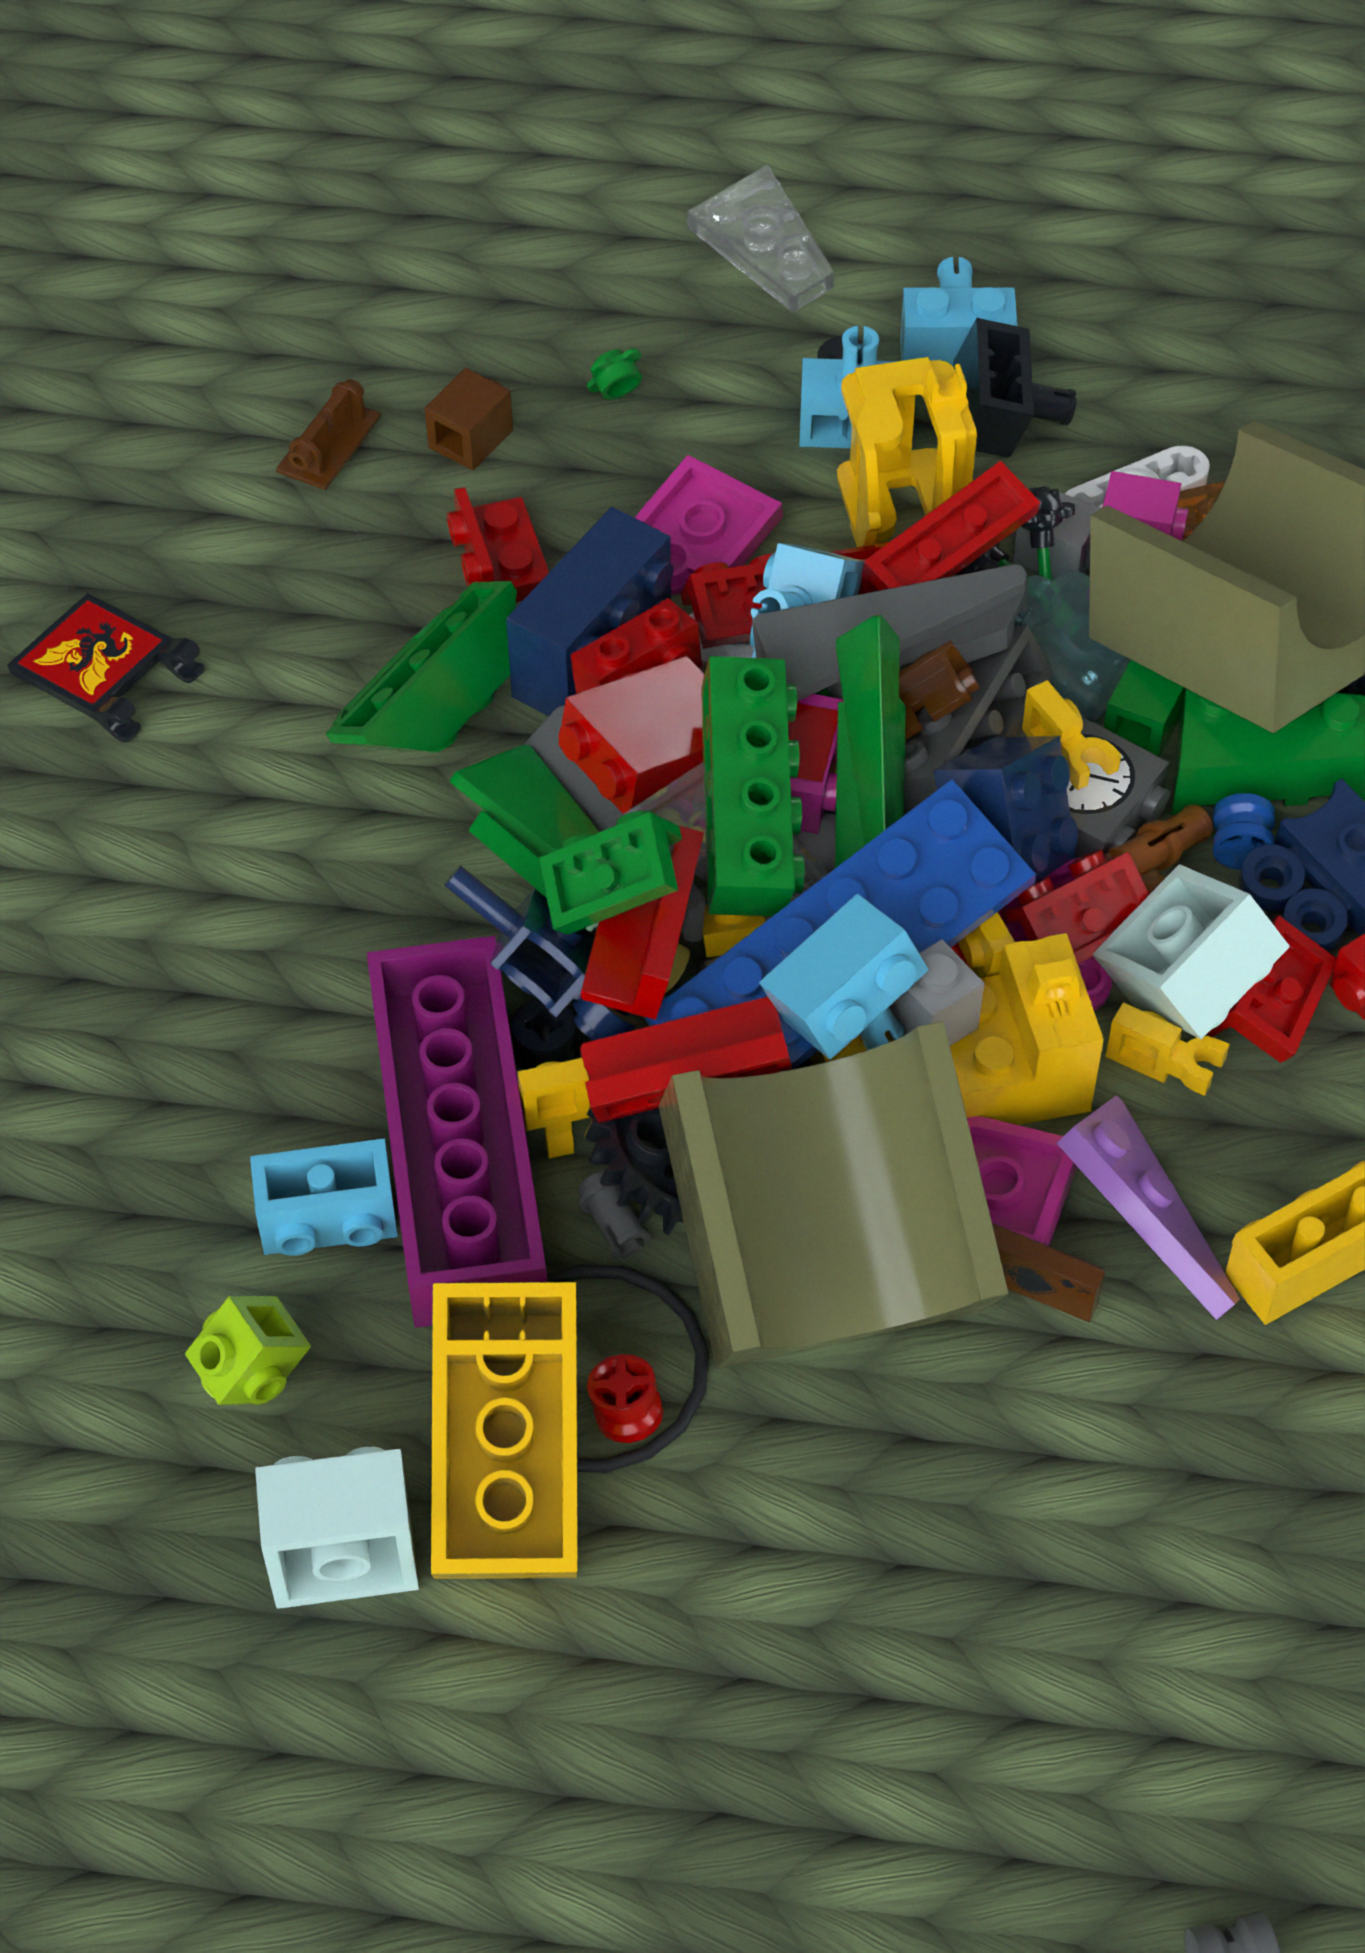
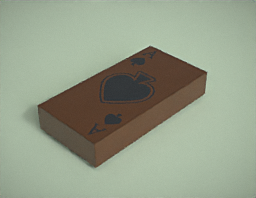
[992,1223,1105,1323]

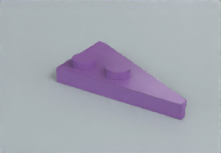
[1056,1095,1240,1320]

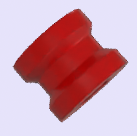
[586,1354,664,1443]

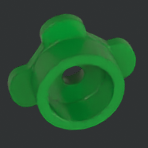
[586,348,642,400]

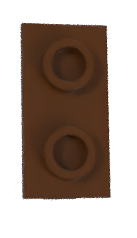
[276,379,381,491]
[899,640,981,740]

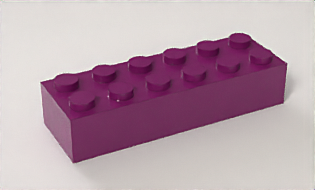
[366,936,547,1328]

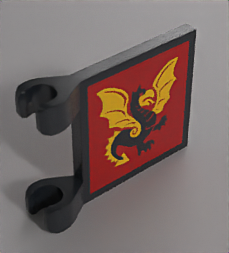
[7,593,205,743]

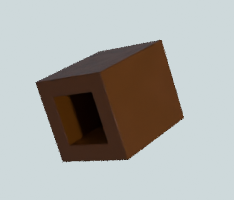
[425,368,513,471]

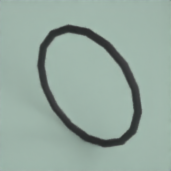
[547,1264,709,1473]

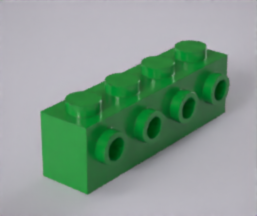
[701,656,805,916]

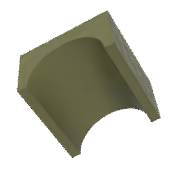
[1089,421,1365,733]
[658,1021,1009,1369]

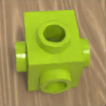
[185,1296,311,1405]

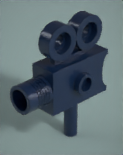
[1239,778,1365,952]
[444,865,639,1041]

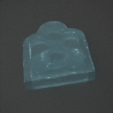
[1014,571,1131,722]

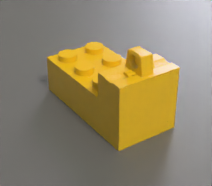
[810,933,1104,1125]
[431,1282,577,1579]

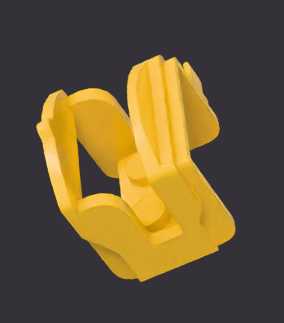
[837,357,977,547]

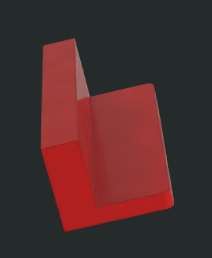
[858,461,1041,594]
[580,825,704,1020]
[580,996,792,1123]

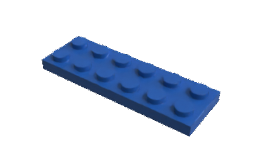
[645,779,1036,1070]

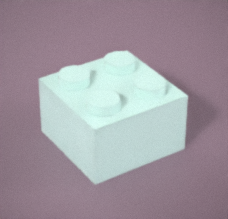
[1092,864,1290,1039]
[255,1447,419,1609]

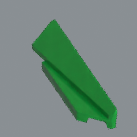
[835,615,906,868]
[449,745,599,932]

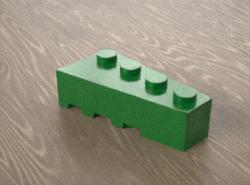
[1171,688,1365,815]

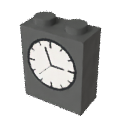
[1016,716,1170,859]

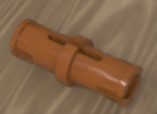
[1105,804,1213,876]

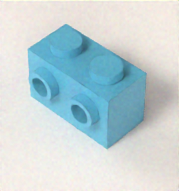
[250,1138,398,1256]

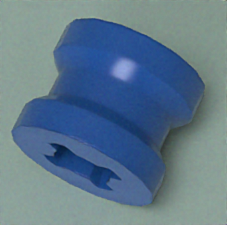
[1213,793,1275,870]

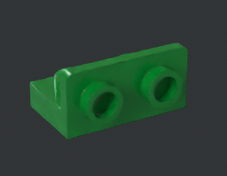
[539,811,682,935]

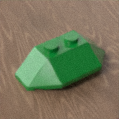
[326,581,517,753]

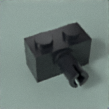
[953,318,1077,458]

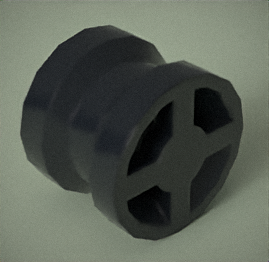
[511,999,578,1071]

